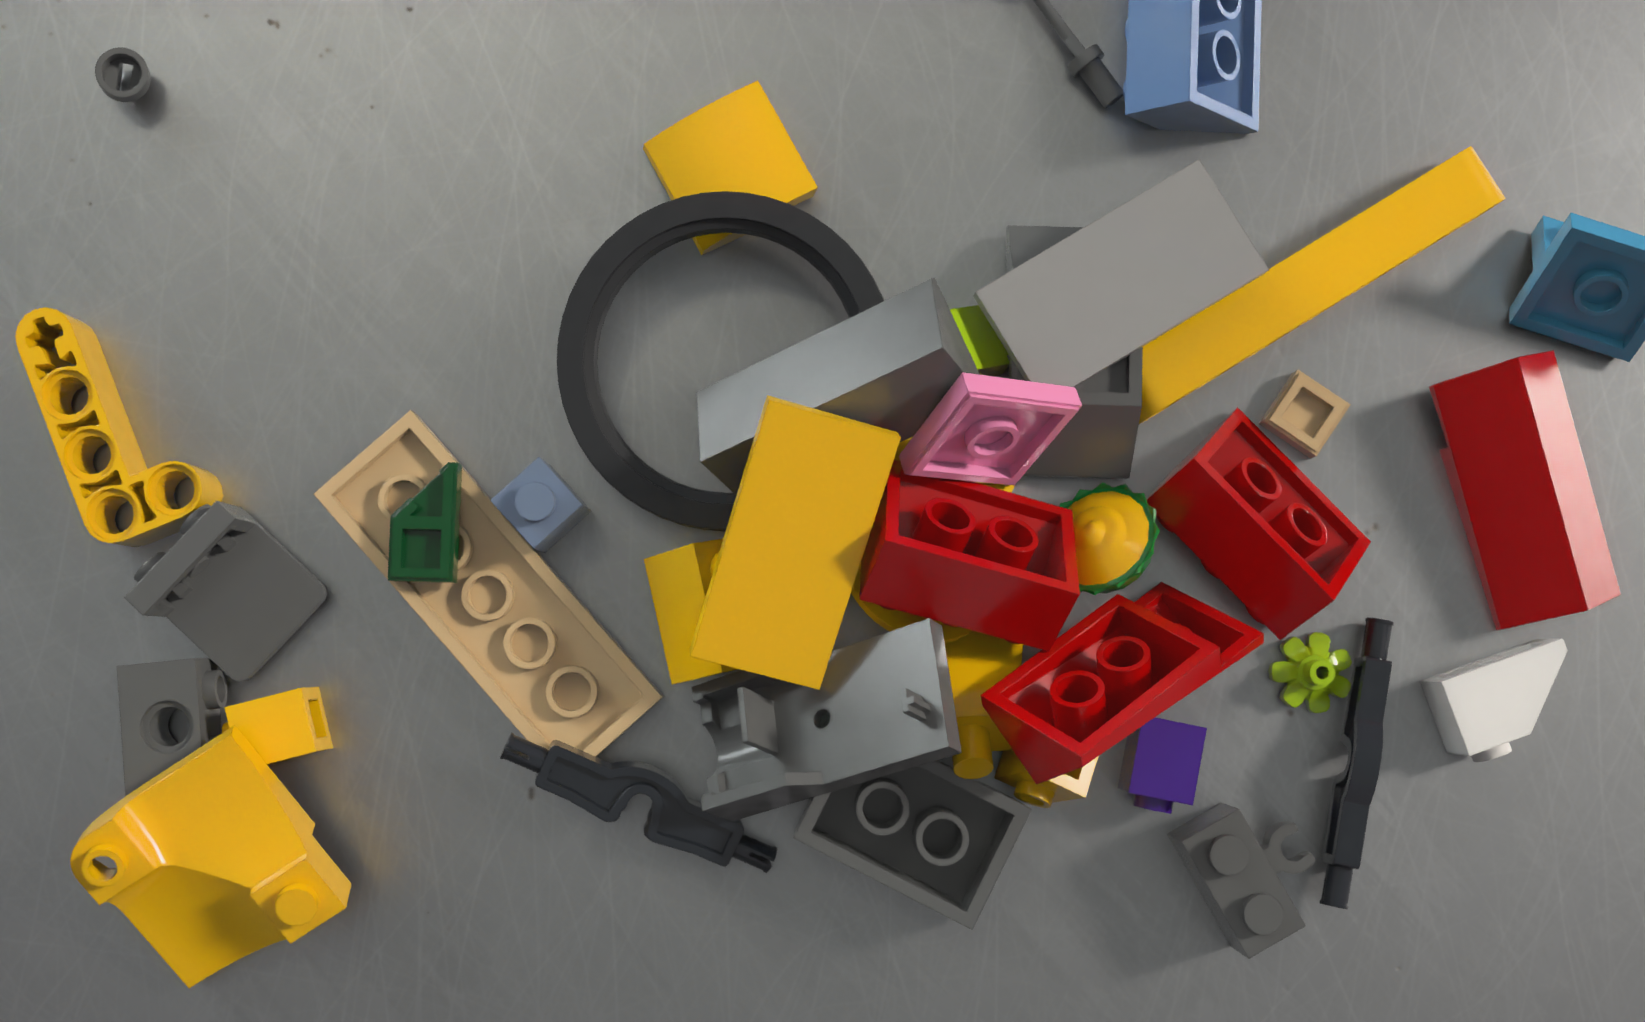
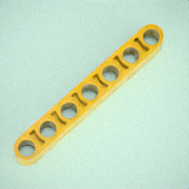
[1139,146,1506,424]

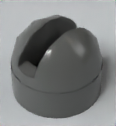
[95,47,151,102]

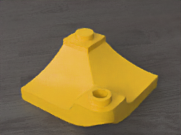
[70,725,352,988]

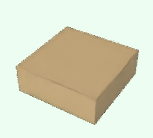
[1259,370,1351,459]

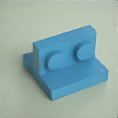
[1509,212,1645,362]

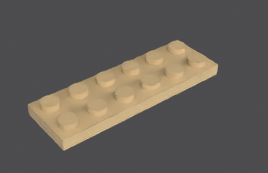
[314,410,664,757]

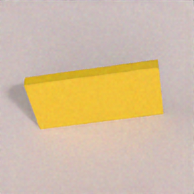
[690,395,901,690]

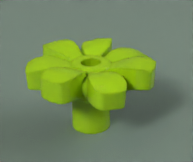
[1268,632,1352,713]

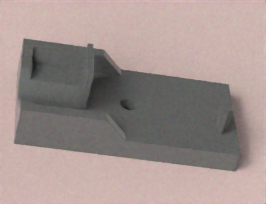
[692,618,962,821]

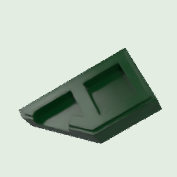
[388,462,462,583]

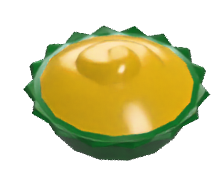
[1059,482,1160,595]

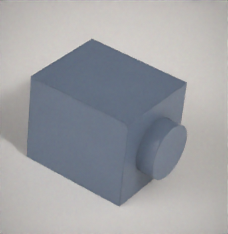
[490,457,592,553]

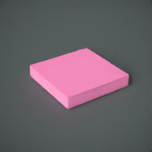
[899,372,1082,486]

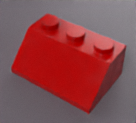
[1146,407,1371,640]
[859,459,1080,651]

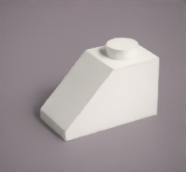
[1420,638,1568,762]

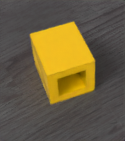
[222,687,333,765]

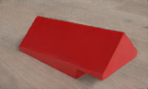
[1429,350,1621,630]
[980,582,1264,785]

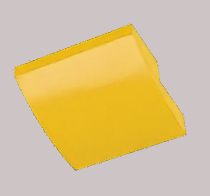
[643,80,818,255]

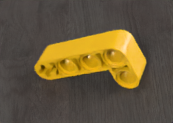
[15,307,223,547]

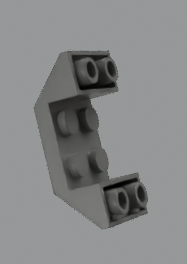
[1006,225,1143,479]

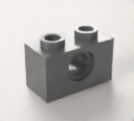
[116,658,228,796]

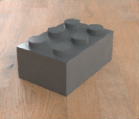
[793,760,1032,930]

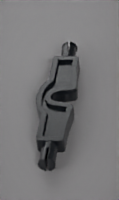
[1319,617,1394,909]
[500,732,777,873]

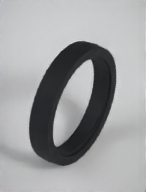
[557,191,884,531]

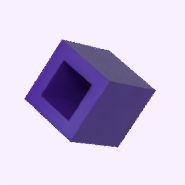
[1118,717,1207,814]

